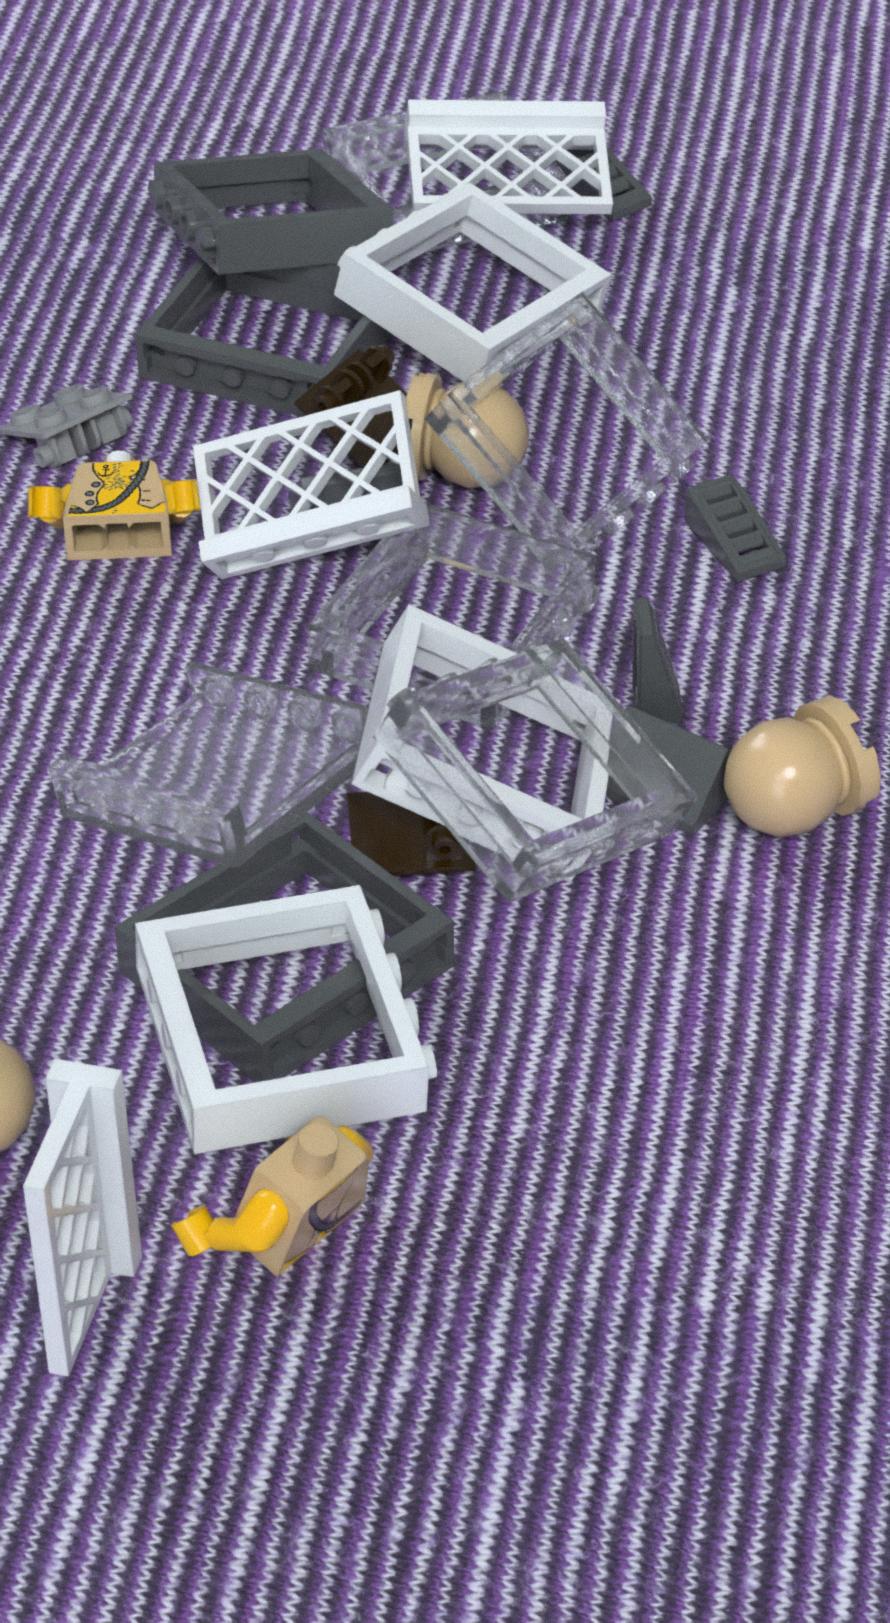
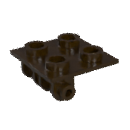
[294,345,413,468]
[347,792,476,876]

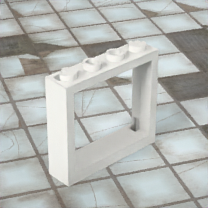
[334,182,612,384]
[351,604,620,882]
[135,885,437,1154]

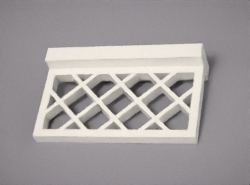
[404,100,613,214]
[193,390,430,579]
[23,1059,142,1377]

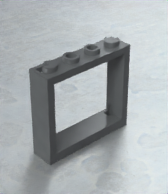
[148,149,393,275]
[135,257,393,417]
[114,810,455,1082]

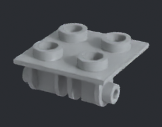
[0,384,133,469]

